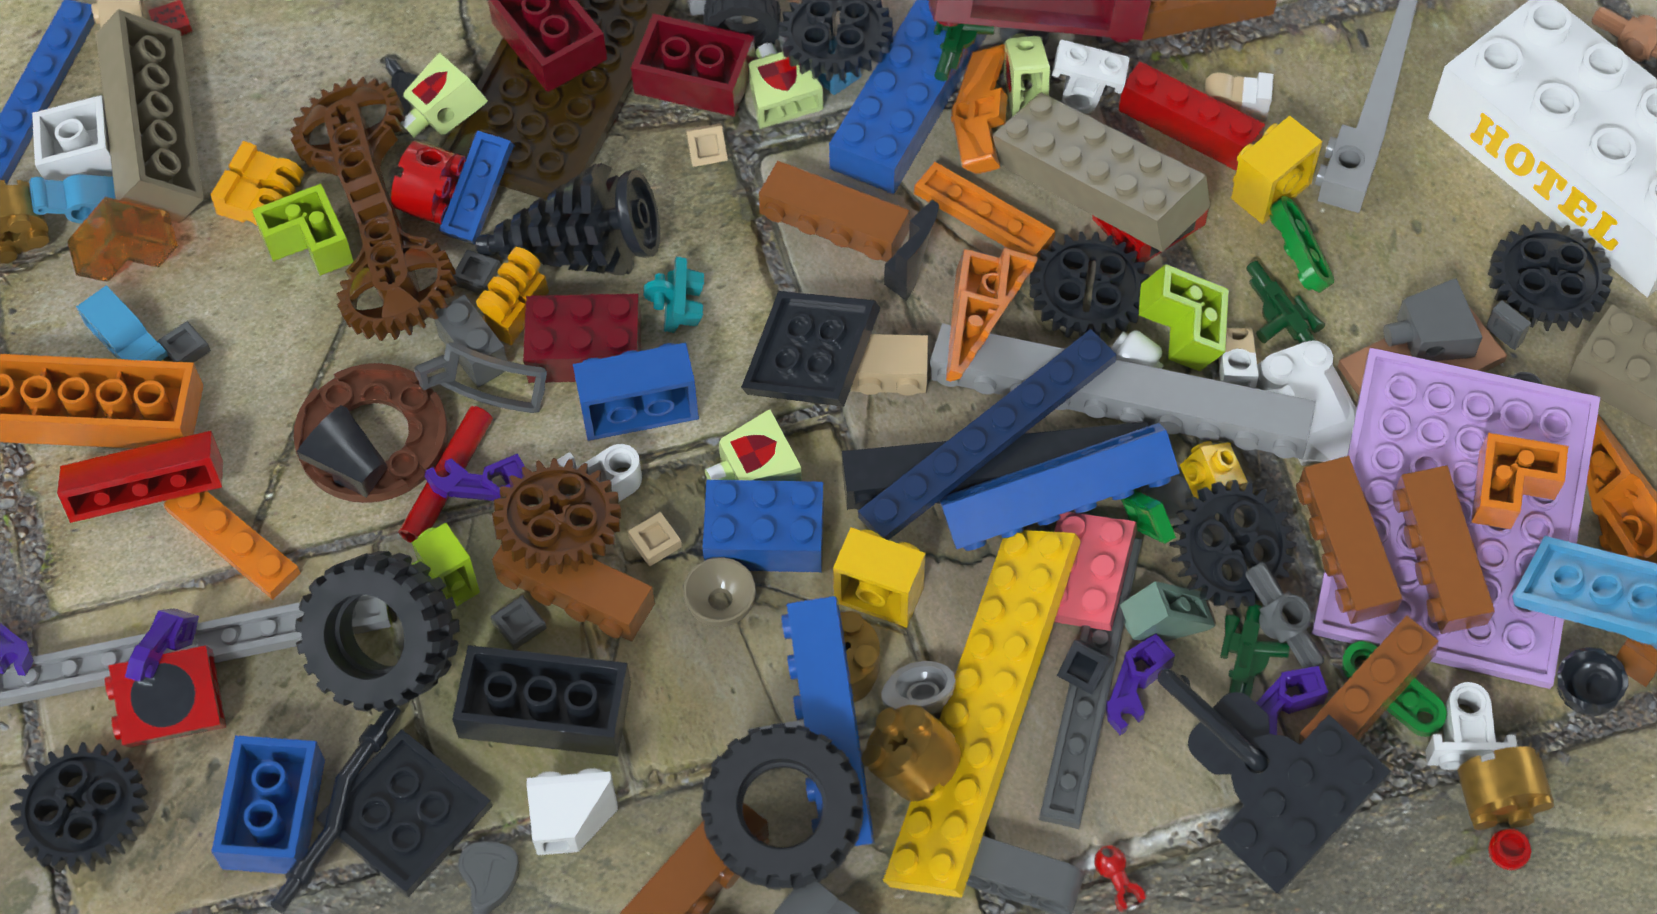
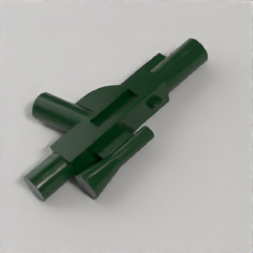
[933,22,995,81]
[1246,260,1325,344]
[1220,604,1289,697]

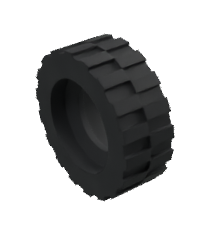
[703,0,781,51]

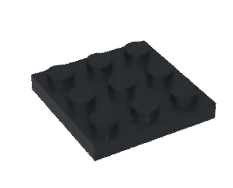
[741,291,880,407]
[316,729,493,898]

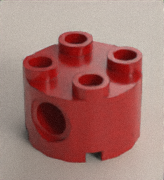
[391,141,466,225]

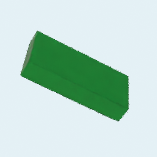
[1121,490,1176,544]

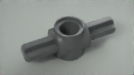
[1246,563,1324,668]

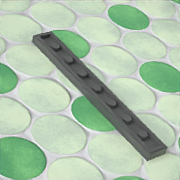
[1039,538,1142,829]

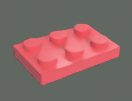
[1054,512,1137,631]

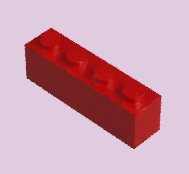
[1118,61,1265,171]
[57,431,223,523]

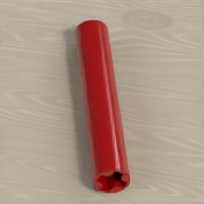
[398,406,493,544]

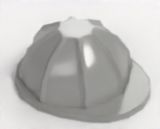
[881,661,956,715]

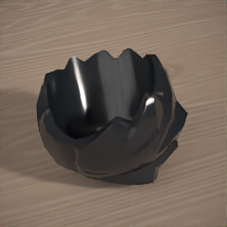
[1557,647,1629,716]

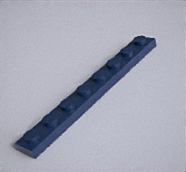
[858,329,1117,540]

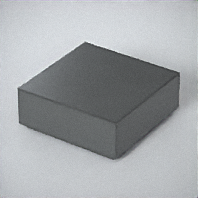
[454,249,501,294]
[1486,300,1531,350]
[157,321,211,363]
[490,595,547,650]

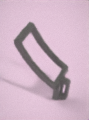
[414,342,547,413]

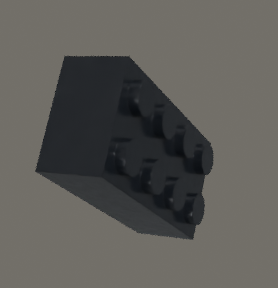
[452,645,631,756]

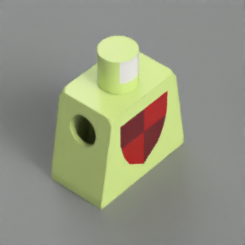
[1004,33,1050,117]
[748,43,823,129]
[400,53,488,138]
[705,410,802,481]

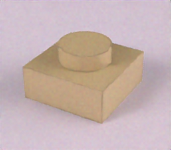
[685,124,728,167]
[628,512,682,567]

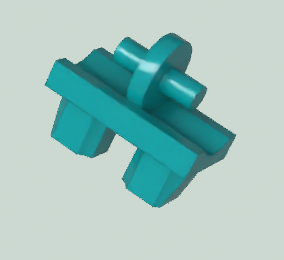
[643,256,704,333]

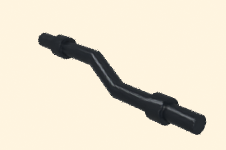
[270,706,401,913]

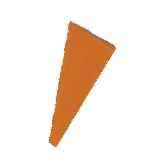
[946,248,1037,382]
[1587,414,1657,564]

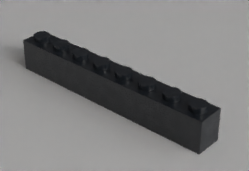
[842,422,1148,510]

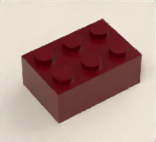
[488,0,607,92]
[631,14,755,117]
[523,294,642,383]

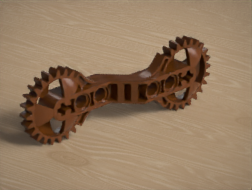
[290,77,457,341]

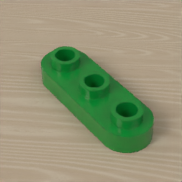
[1270,196,1334,293]
[1342,641,1447,737]

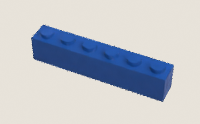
[939,423,1180,551]
[781,596,875,847]

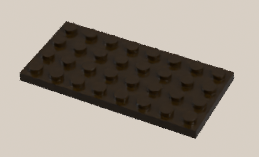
[442,0,676,200]

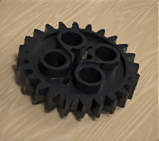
[778,0,893,81]
[1488,221,1613,331]
[1029,232,1150,339]
[1169,480,1296,609]
[10,742,148,874]

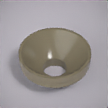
[683,557,756,627]

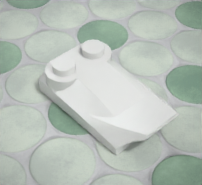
[1257,341,1357,466]

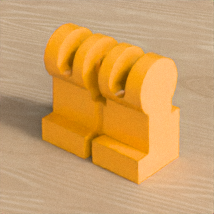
[210,140,305,226]
[476,247,549,346]

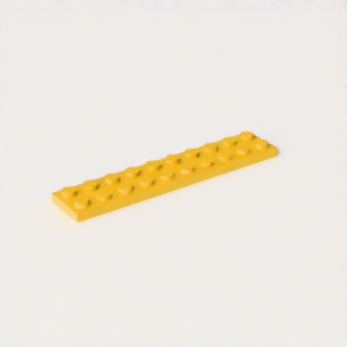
[883,530,1081,898]

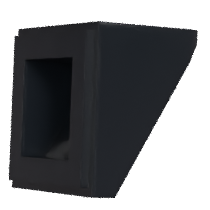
[1056,639,1114,695]

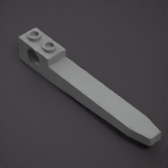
[1315,0,1417,213]

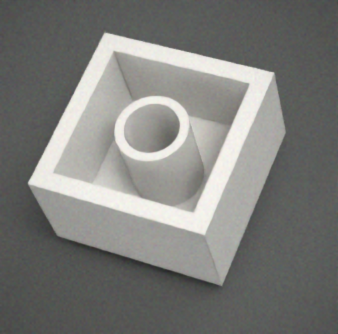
[32,95,113,181]

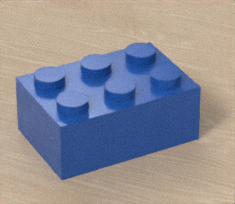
[573,342,699,441]
[703,480,824,572]
[211,735,325,874]

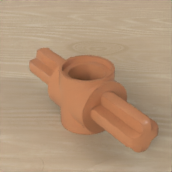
[1592,7,1657,62]

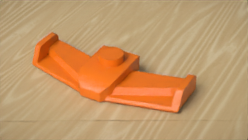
[951,44,1007,174]

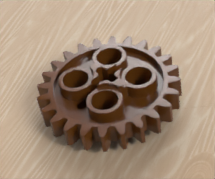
[492,458,621,574]

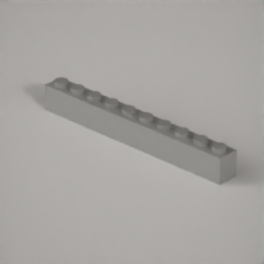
[930,323,1316,459]

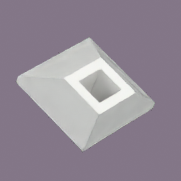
[527,768,618,855]

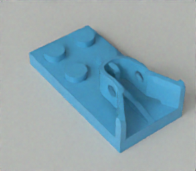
[1512,536,1657,650]

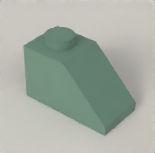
[1120,581,1215,642]

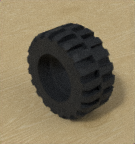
[295,551,460,712]
[701,723,863,890]

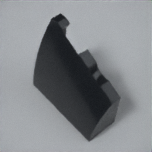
[884,200,939,301]
[297,405,388,498]

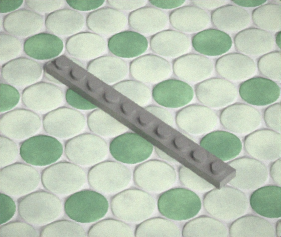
[0,595,391,707]

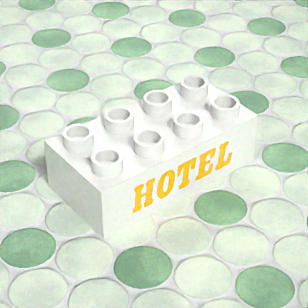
[1428,0,1657,297]

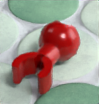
[1094,845,1146,912]

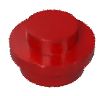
[1488,829,1531,871]

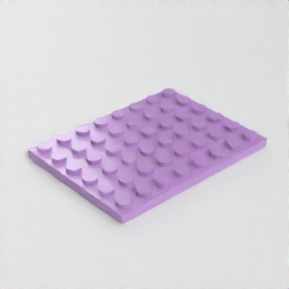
[1311,348,1600,689]

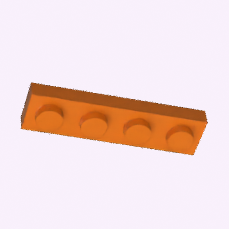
[914,162,1055,260]
[163,491,301,600]

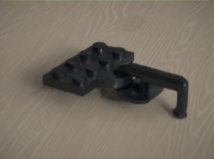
[1157,668,1393,895]

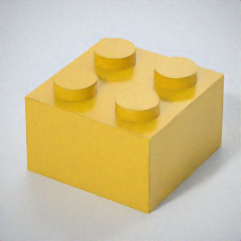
[1231,115,1323,225]
[833,527,925,628]

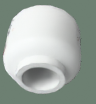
[1111,330,1164,369]

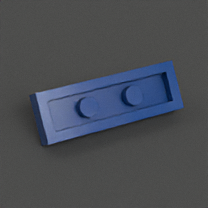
[439,130,514,245]

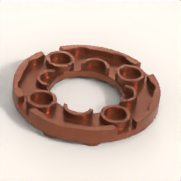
[293,363,448,503]

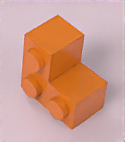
[1471,433,1569,529]

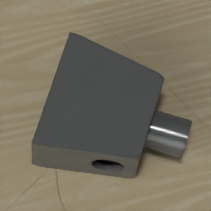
[1383,278,1483,361]

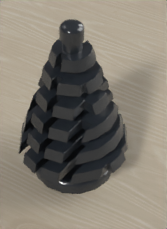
[475,163,660,276]

